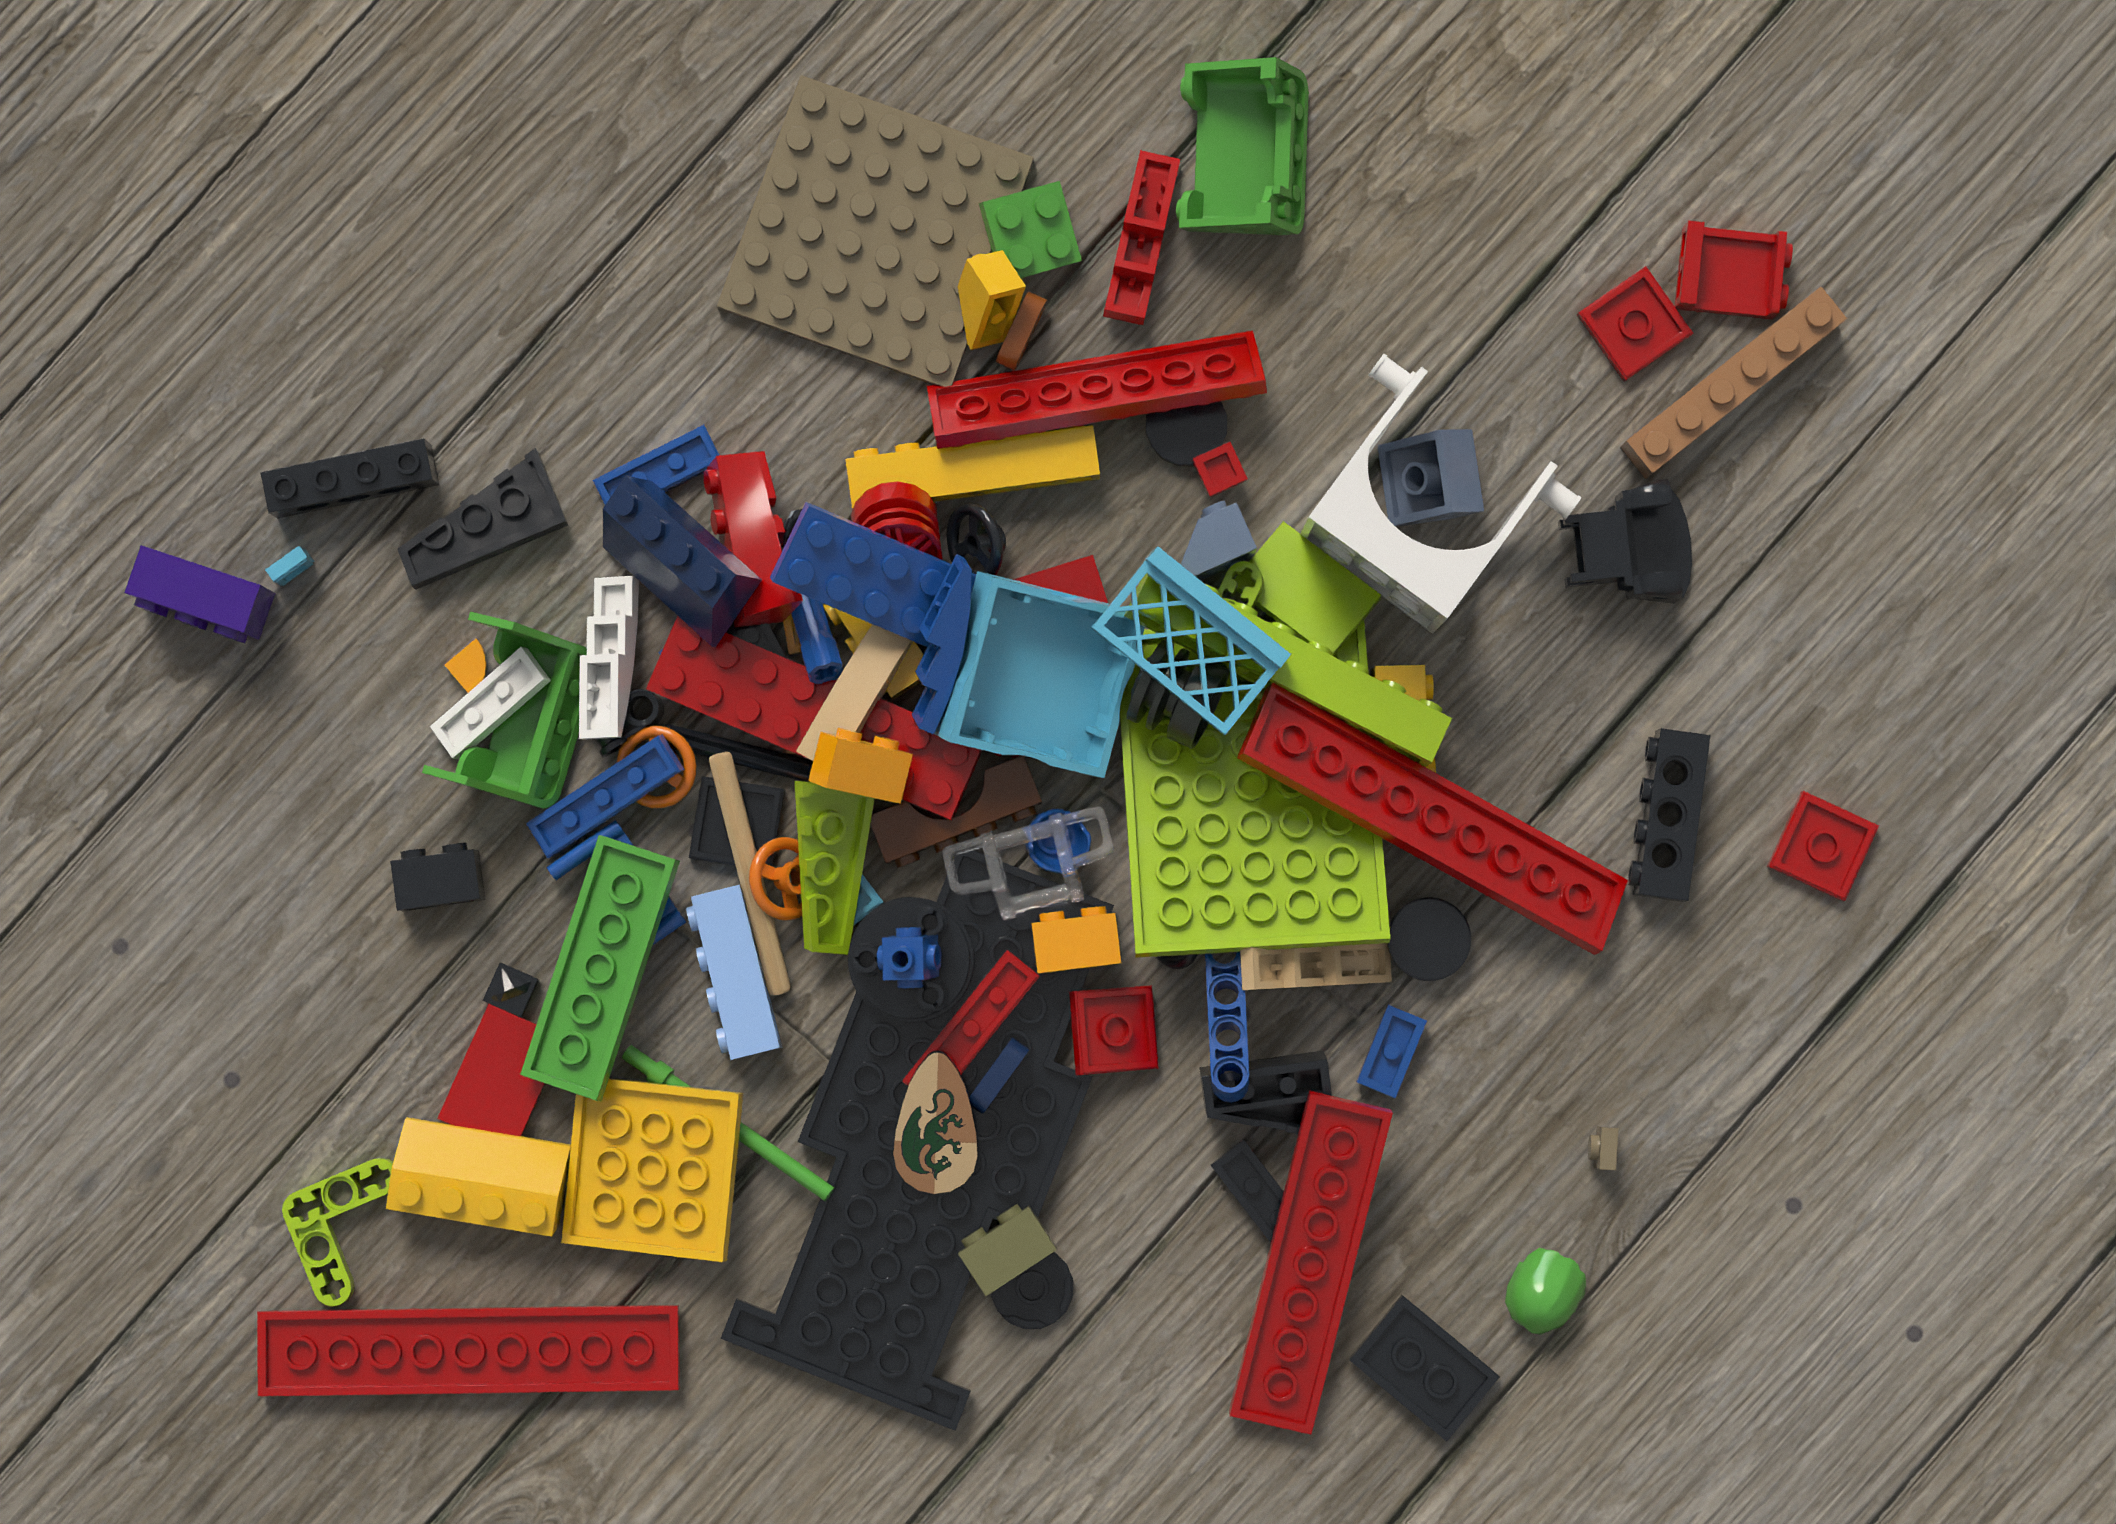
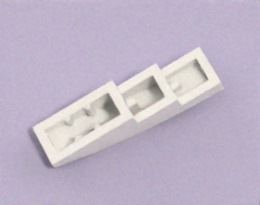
[579,576,639,740]

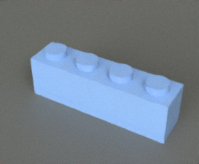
[686,885,782,1060]

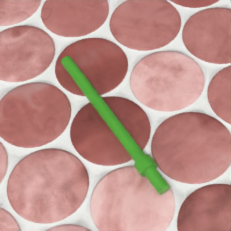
[622,1045,835,1201]

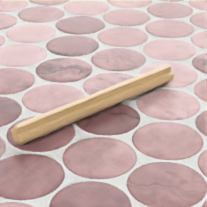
[709,752,791,996]

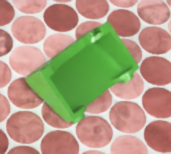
[1176,57,1309,235]

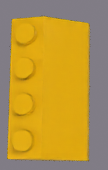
[386,1117,571,1237]

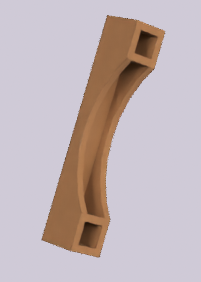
[1620,287,1847,479]

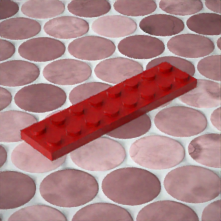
[927,330,1267,449]
[646,615,983,820]
[1229,1091,1393,1435]

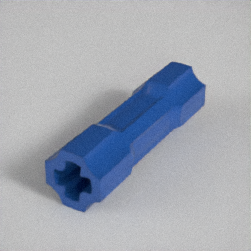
[791,594,843,684]

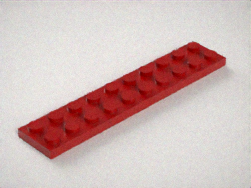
[1237,683,1628,955]
[257,1305,680,1396]

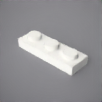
[430,647,551,760]

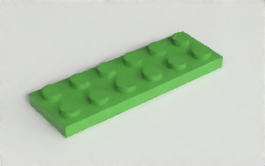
[520,835,680,1101]

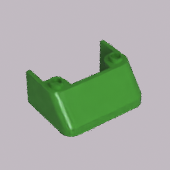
[422,612,587,808]

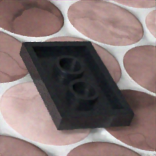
[1349,1294,1500,1441]

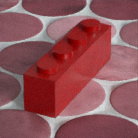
[704,451,803,627]

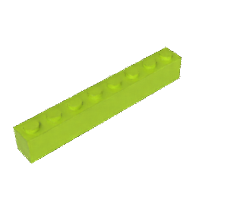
[1124,574,1452,767]

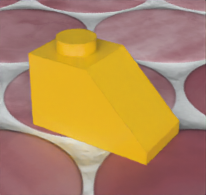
[957,250,1026,350]

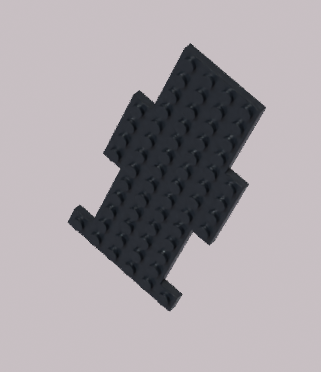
[721,845,1114,1431]

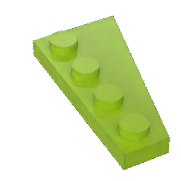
[794,781,875,955]

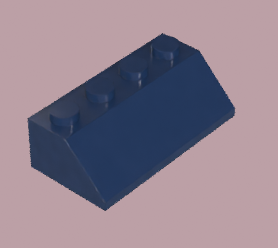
[603,475,762,647]

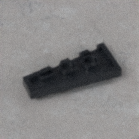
[397,448,568,590]

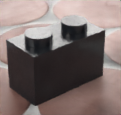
[390,843,485,912]

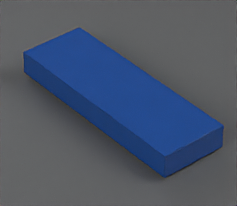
[593,425,719,505]

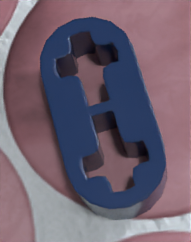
[969,1037,1030,1114]

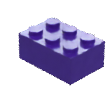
[124,545,276,644]

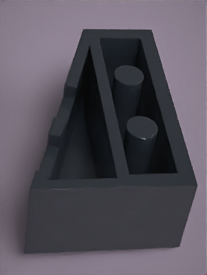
[1199,1051,1332,1134]

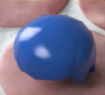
[1025,809,1091,874]

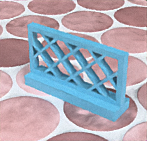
[1091,547,1291,735]

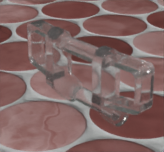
[942,807,1114,921]

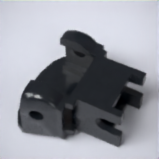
[1558,479,1692,604]

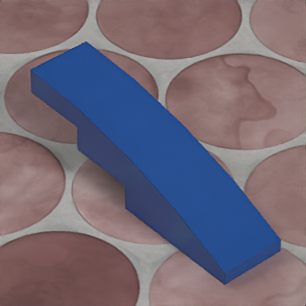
[912,554,972,734]

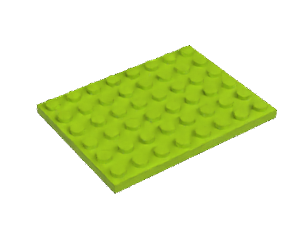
[1120,620,1390,958]

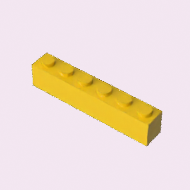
[845,425,1100,509]

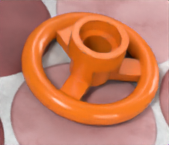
[616,726,696,809]
[749,837,802,920]

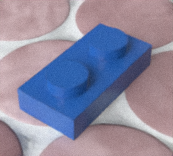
[1356,1005,1427,1098]

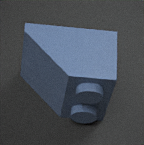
[1377,429,1484,527]
[1181,500,1257,581]

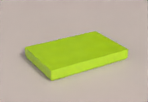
[1234,521,1382,656]

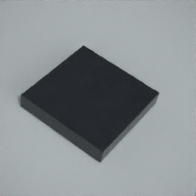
[689,776,785,866]

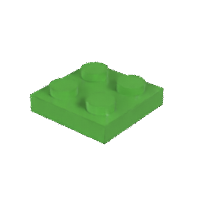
[979,181,1082,278]

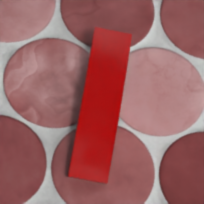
[1103,150,1180,325]

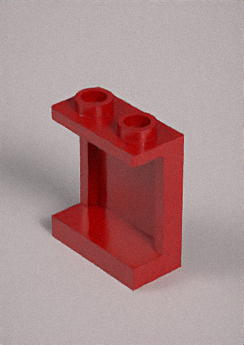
[1674,220,1793,320]

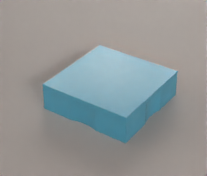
[934,571,1145,778]

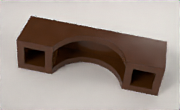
[870,755,1042,868]

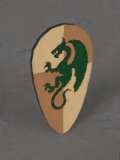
[893,1050,978,1194]

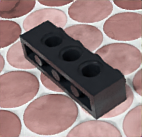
[260,438,439,519]
[1628,728,1711,902]

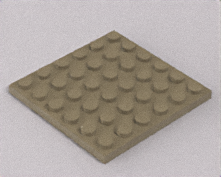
[717,75,1034,389]

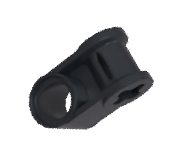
[596,689,664,758]

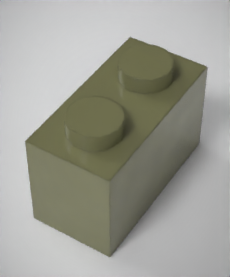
[958,1204,1057,1296]

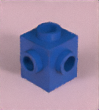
[877,927,942,988]

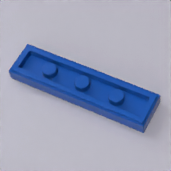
[526,734,685,858]

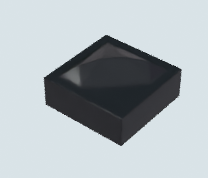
[483,962,539,1017]

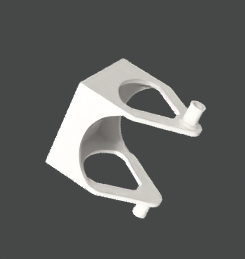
[1300,354,1582,634]

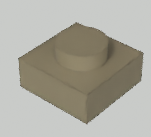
[1588,1126,1619,1171]

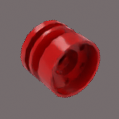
[851,481,943,560]

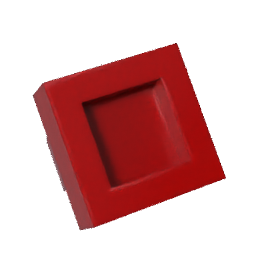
[1192,442,1248,498]

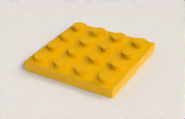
[561,1078,743,1262]

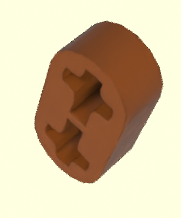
[996,291,1048,371]

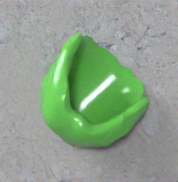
[1505,1248,1586,1335]

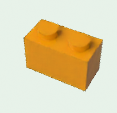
[808,728,913,804]
[1032,906,1121,974]

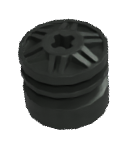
[1127,639,1229,749]

